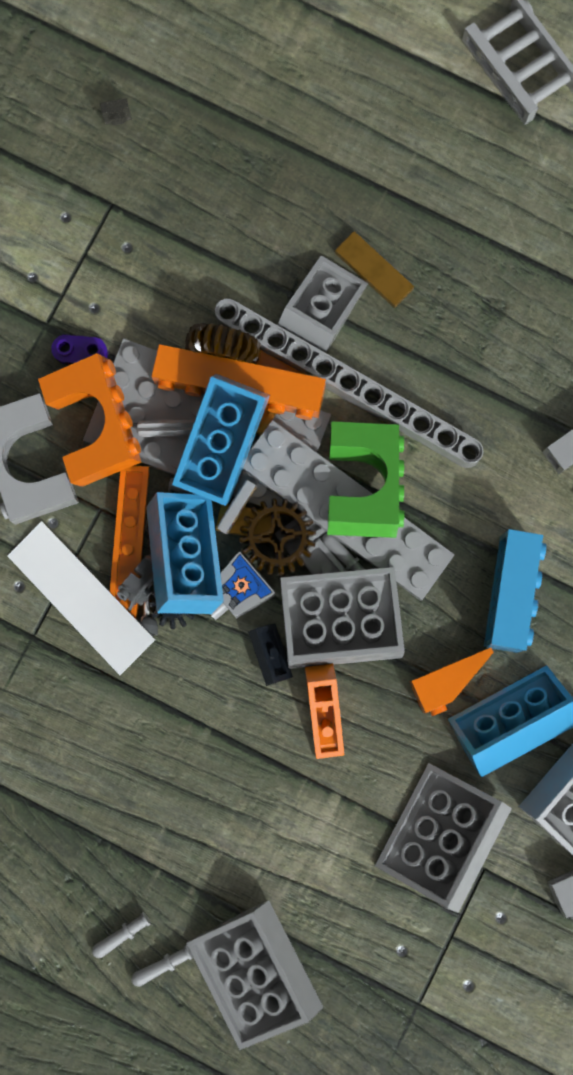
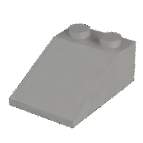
[278,256,368,353]

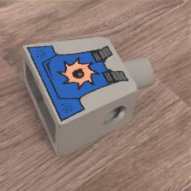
[210,552,275,620]

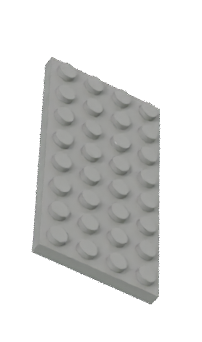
[83,338,331,518]

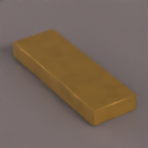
[335,231,414,308]

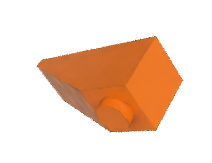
[410,648,494,716]
[305,664,344,759]

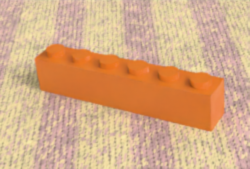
[151,344,326,420]

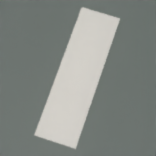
[8,521,155,675]

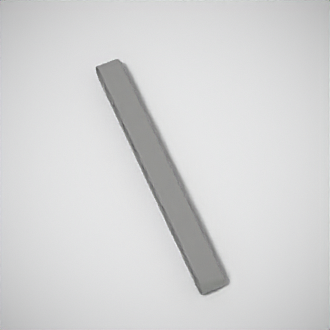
[215,299,484,468]

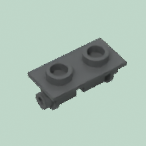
[117,554,154,611]

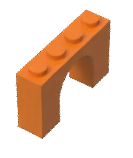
[38,353,141,487]

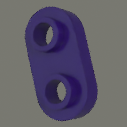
[51,335,108,365]

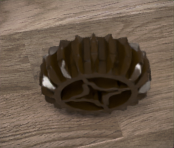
[185,323,261,364]
[239,498,316,575]

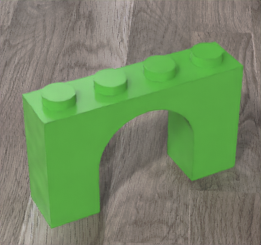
[327,421,404,538]

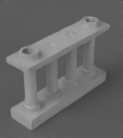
[462,0,573,125]

